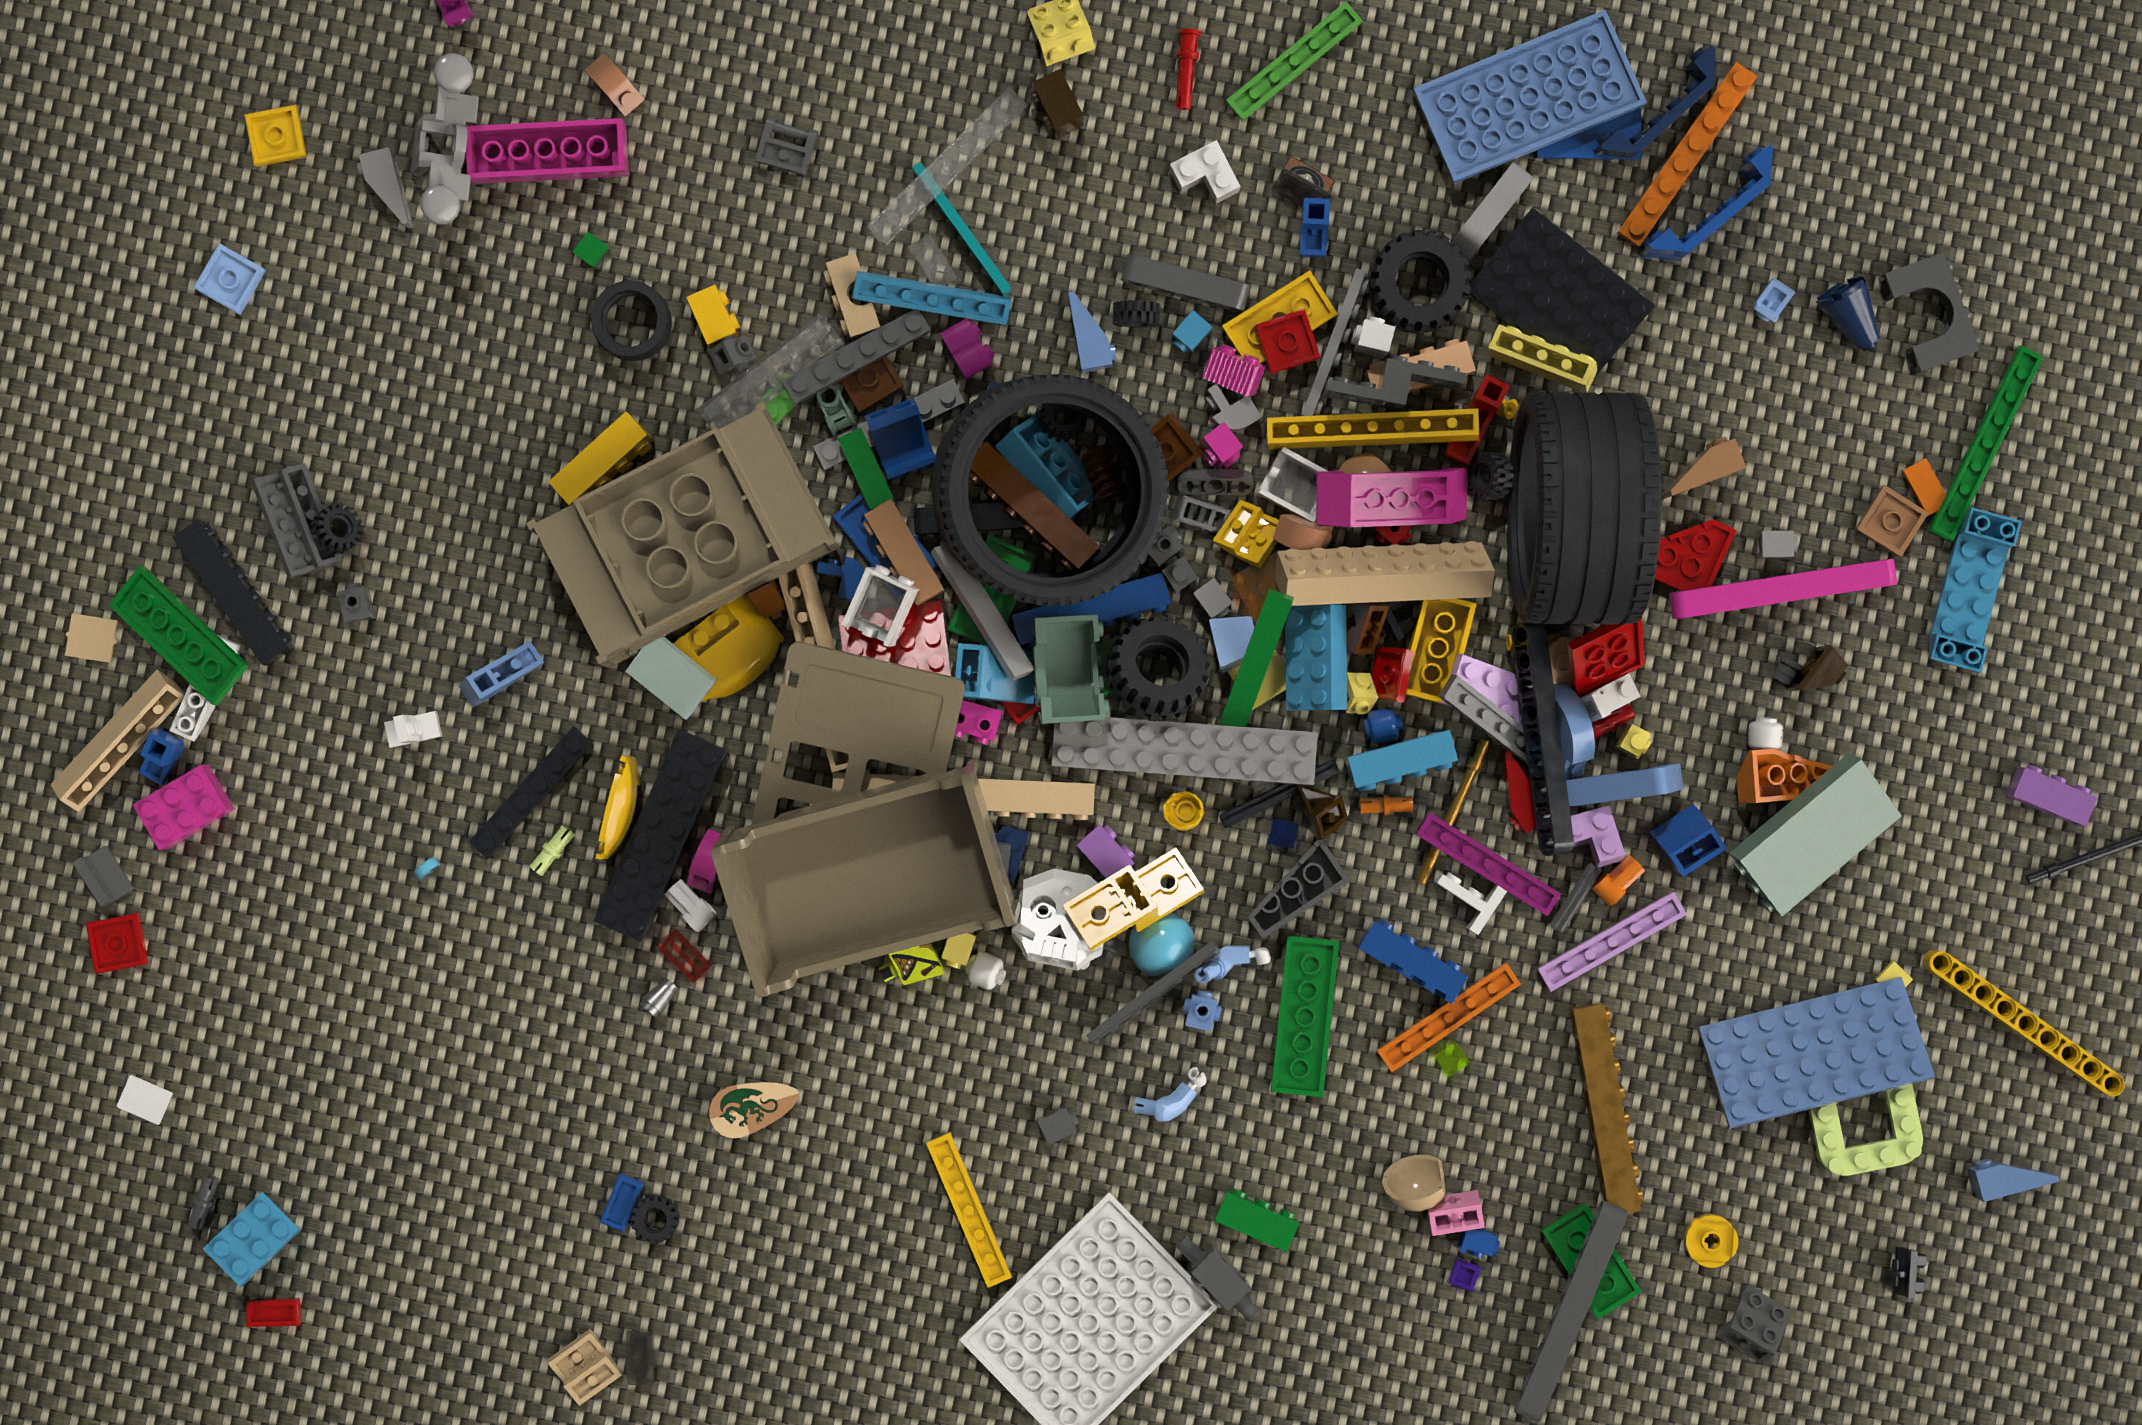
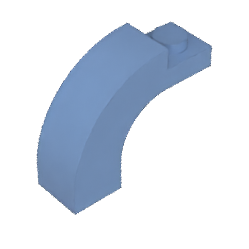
[1554,683,1595,779]

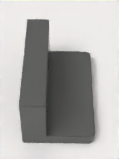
[72,846,134,907]

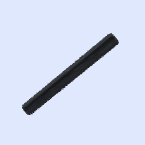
[1219,760,1339,828]

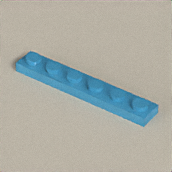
[852,271,1011,325]

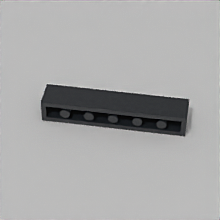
[172,519,294,666]

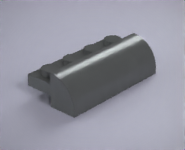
[251,463,342,579]

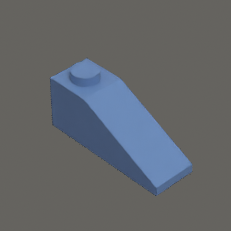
[1068,291,1117,373]
[459,641,544,708]
[1968,1159,2059,1202]

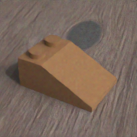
[1661,437,1746,500]

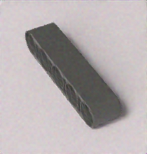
[1121,254,1250,312]

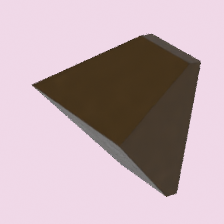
[1296,784,1349,840]

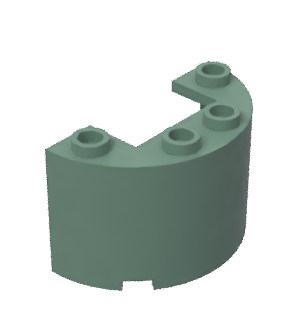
[1032,614,1109,724]

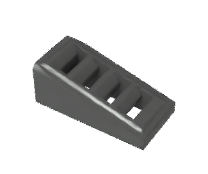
[1171,495,1231,533]

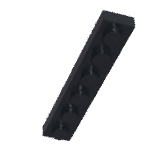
[469,726,594,859]

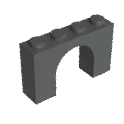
[1878,252,1980,375]

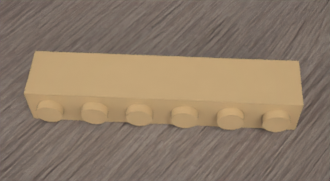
[51,670,185,812]

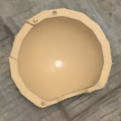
[1382,1155,1445,1211]

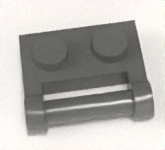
[755,117,818,176]

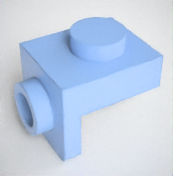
[1754,277,1795,322]

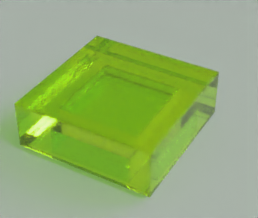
[1434,1041,1471,1077]

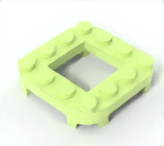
[1808,1084,1923,1176]

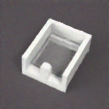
[1256,447,1327,522]
[841,565,920,647]

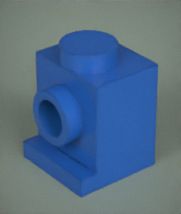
[1457,1228,1500,1258]

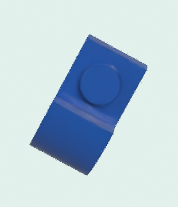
[1299,198,1330,258]
[817,556,866,604]
[139,729,184,785]

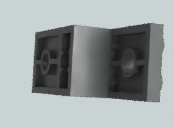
[1323,355,1466,411]

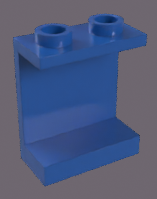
[865,398,936,480]

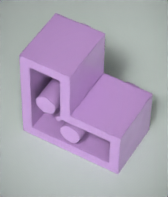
[1571,805,1625,868]

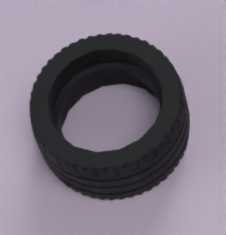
[591,281,672,361]

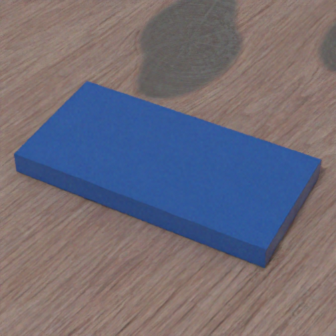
[1536,108,1641,160]
[833,493,938,597]

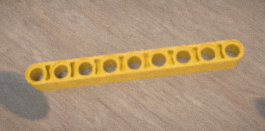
[1923,950,2125,1096]

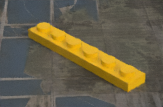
[926,1132,1012,1288]

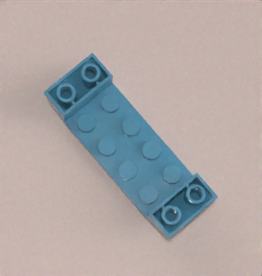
[1929,507,2022,673]

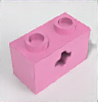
[1428,1190,1485,1236]

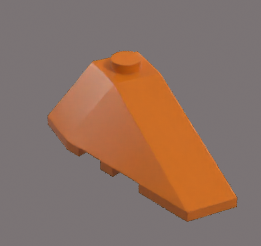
[1737,749,1832,803]

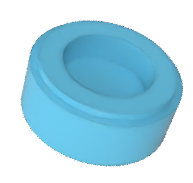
[414,857,440,881]

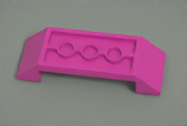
[1316,467,1468,527]

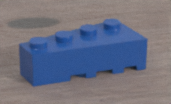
[1357,919,1468,1004]

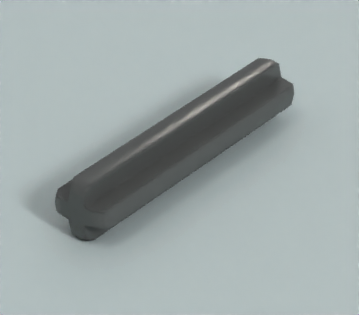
[1551,862,1602,933]

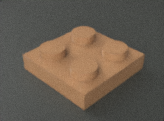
[1855,485,1929,557]

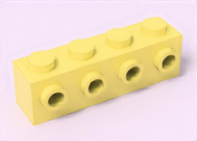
[1488,324,1597,392]

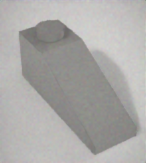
[357,147,413,228]

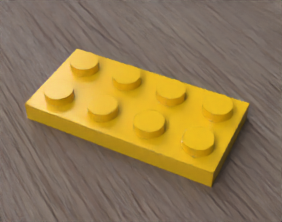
[1222,271,1338,364]

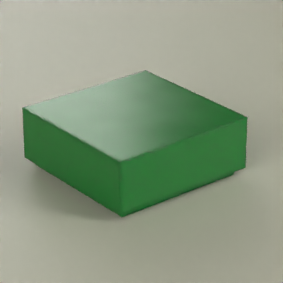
[572,232,610,269]

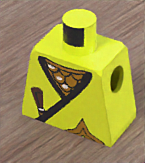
[879,943,945,985]

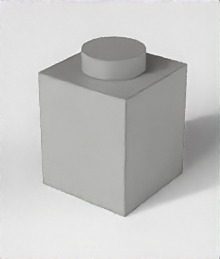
[1756,531,1798,559]
[1192,578,1233,619]

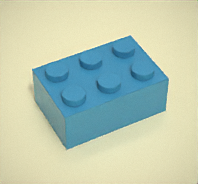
[203,1192,301,1287]

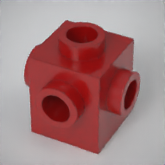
[1373,525,1412,546]

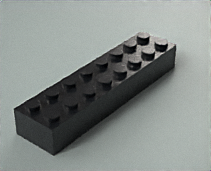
[593,729,729,942]

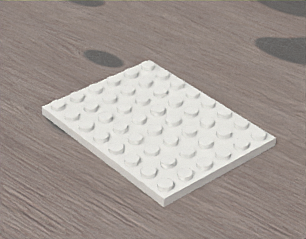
[959,1192,1217,1425]

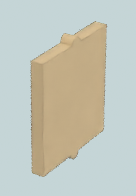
[65,613,118,663]

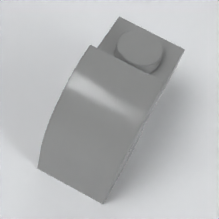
[1205,384,1262,432]

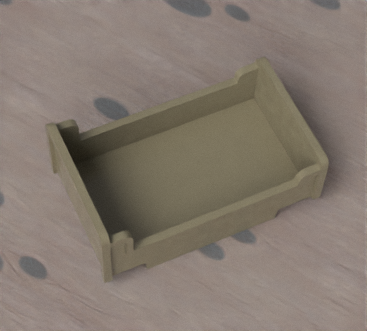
[526,402,839,668]
[711,759,1021,998]

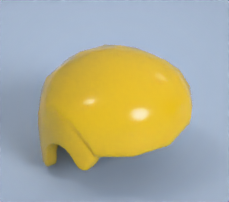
[1163,791,1204,831]

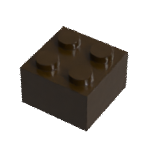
[1030,69,1084,140]

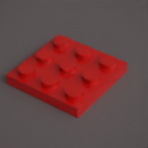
[1567,618,1645,697]

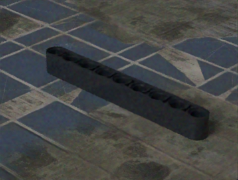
[1511,623,1574,856]

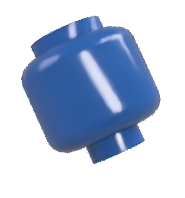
[1364,707,1404,744]

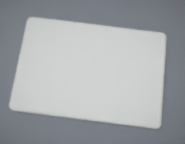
[117,1075,173,1125]

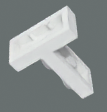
[1580,673,1641,722]
[384,711,443,748]
[1434,872,1507,935]

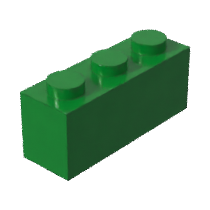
[1213,1187,1299,1252]

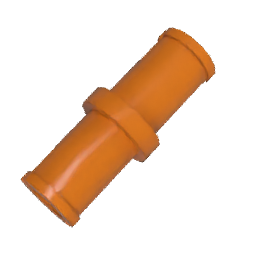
[1360,794,1413,815]

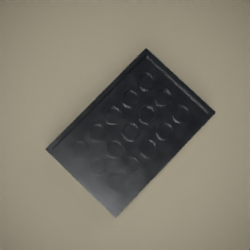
[1469,206,1655,378]

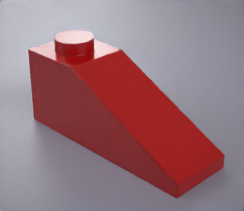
[1501,751,1536,834]

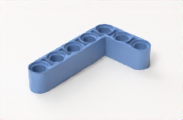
[1566,763,1684,806]

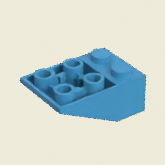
[955,643,1034,704]

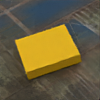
[244,105,307,167]

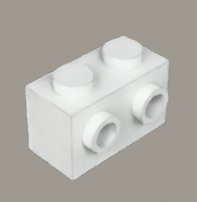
[1351,317,1395,359]

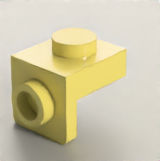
[1345,672,1378,714]

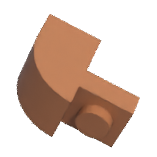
[584,53,645,117]
[1273,514,1334,550]

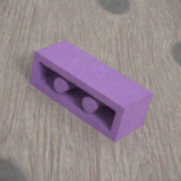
[2006,765,2098,826]

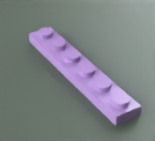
[1537,891,1687,992]

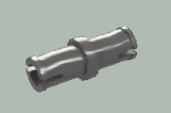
[188,1174,220,1230]

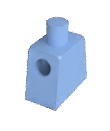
[1209,616,1254,673]

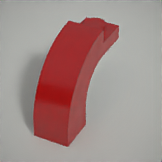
[1444,374,1510,467]

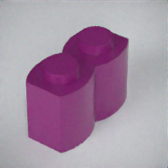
[940,318,995,380]

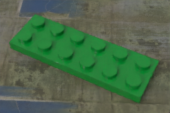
[108,565,249,706]
[1270,935,1339,1097]

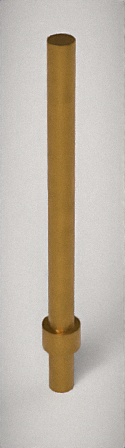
[1416,739,1490,885]

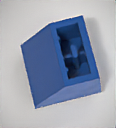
[1649,804,1727,877]

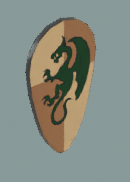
[708,1082,799,1138]

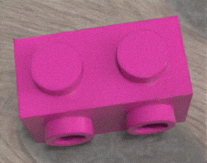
[1199,422,1243,469]
[954,700,1003,745]

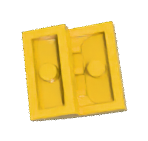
[1213,500,1279,568]

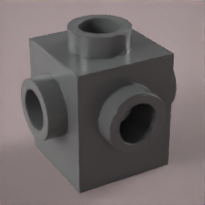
[709,334,757,375]

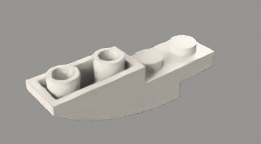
[170,635,241,741]

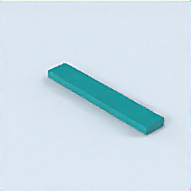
[912,162,1011,296]

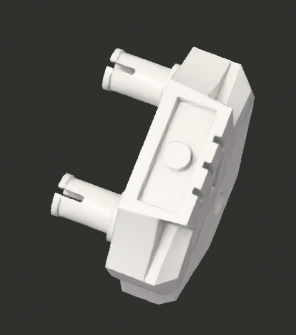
[1012,869,1106,971]

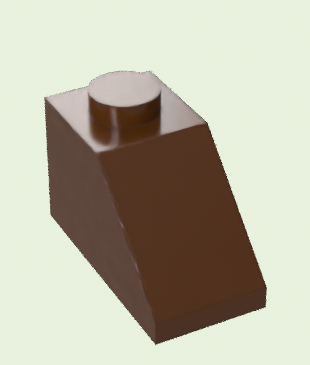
[747,578,787,620]

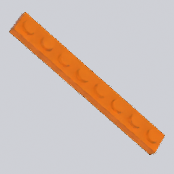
[1617,62,1758,248]

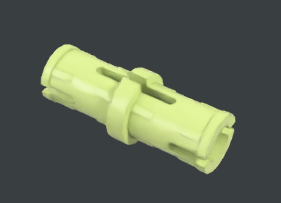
[529,825,575,876]

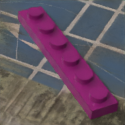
[1415,812,1561,916]

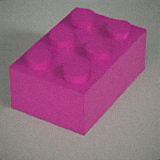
[133,765,235,850]

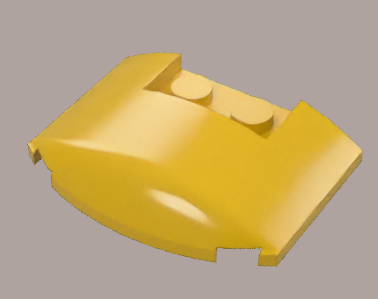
[674,593,784,702]
[595,756,641,860]

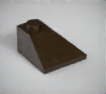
[1786,645,1848,691]

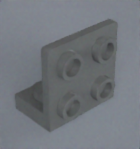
[1716,1285,1791,1364]

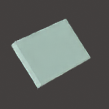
[625,637,717,720]

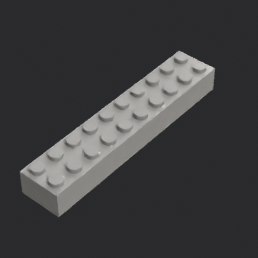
[1052,717,1318,785]

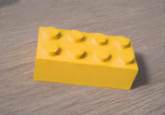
[548,411,654,506]
[1406,598,1477,706]

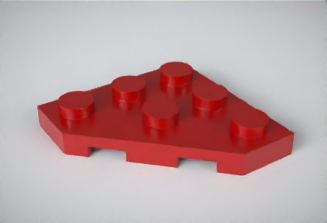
[1655,519,1736,591]

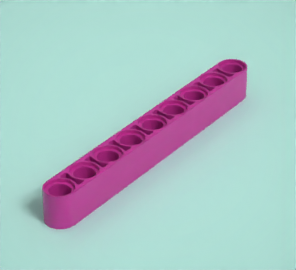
[1669,558,1897,619]

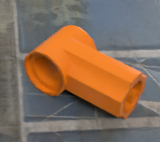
[1591,854,1645,907]

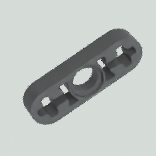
[1178,469,1253,495]

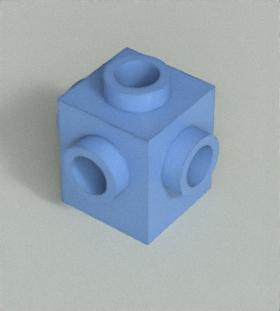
[1182,990,1221,1031]

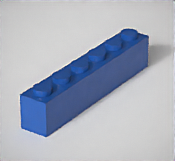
[1012,573,1171,649]

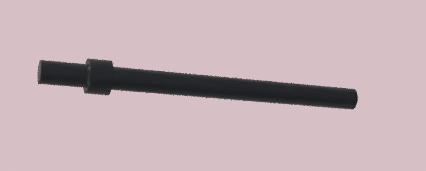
[2025,833,2142,885]

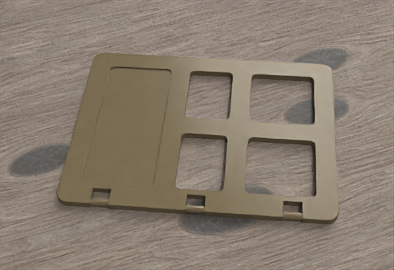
[751,641,965,825]

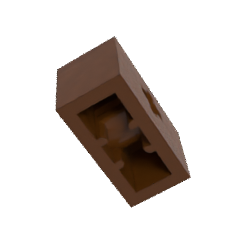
[1346,602,1389,654]

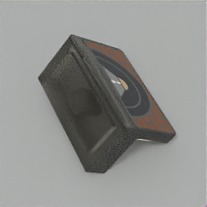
[1271,156,1335,207]

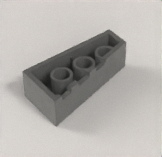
[1248,840,1350,940]

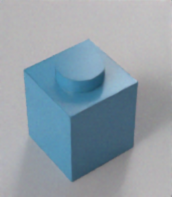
[1172,310,1212,354]

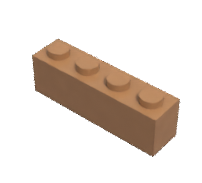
[863,499,945,606]

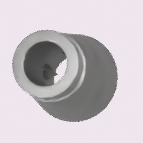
[640,978,678,1017]

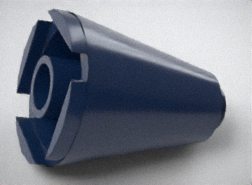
[1816,275,1880,351]

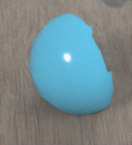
[1128,913,1196,976]

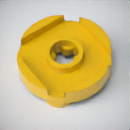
[1684,1214,1738,1268]

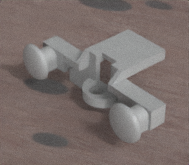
[411,53,479,225]

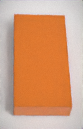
[1901,458,1946,516]

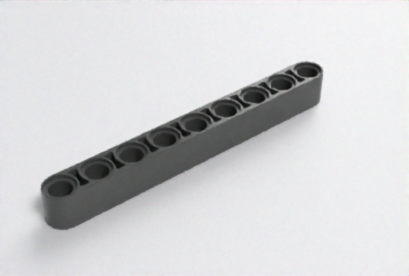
[1514,1200,1628,1422]

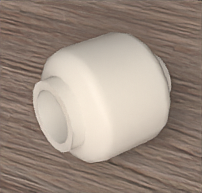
[1748,717,1783,750]
[965,951,1006,990]

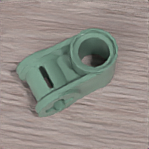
[817,385,857,436]

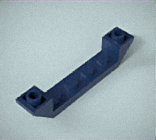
[1593,45,1716,158]

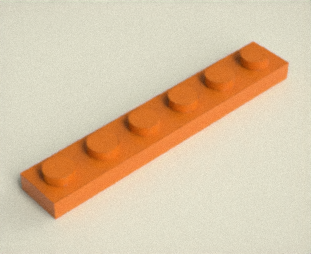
[1376,962,1521,1072]

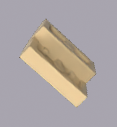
[548,1329,622,1406]

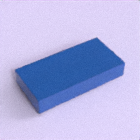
[600,1173,645,1232]

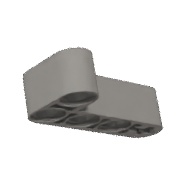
[1451,162,1534,261]

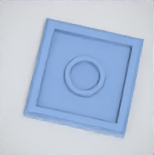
[193,243,266,315]

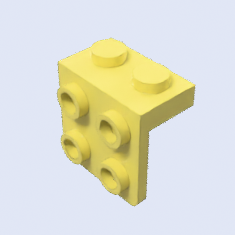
[1027,0,1095,66]

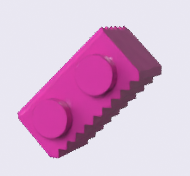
[1202,345,1265,397]

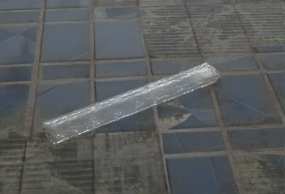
[866,87,1028,247]

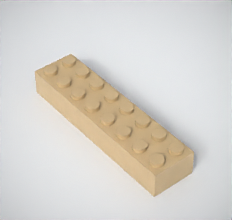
[1275,541,1495,606]

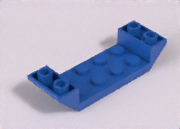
[1640,144,1773,261]

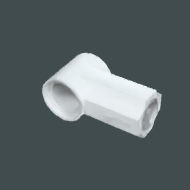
[664,879,717,933]

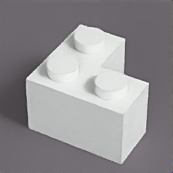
[1169,140,1240,204]

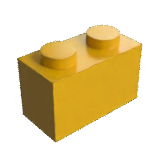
[687,285,740,348]

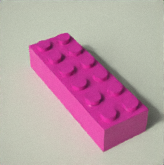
[466,118,629,184]

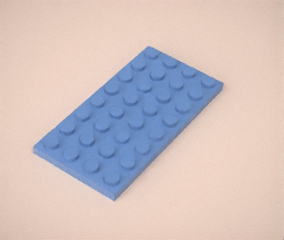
[1413,10,1647,184]
[1698,977,1935,1129]

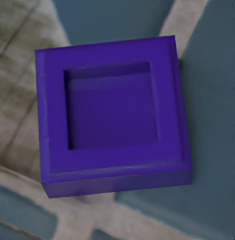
[1447,1257,1481,1292]

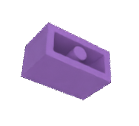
[1077,824,1135,878]

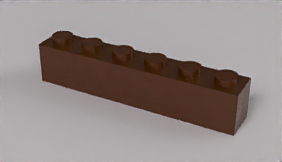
[969,441,1100,574]

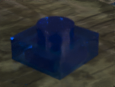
[1268,818,1299,849]

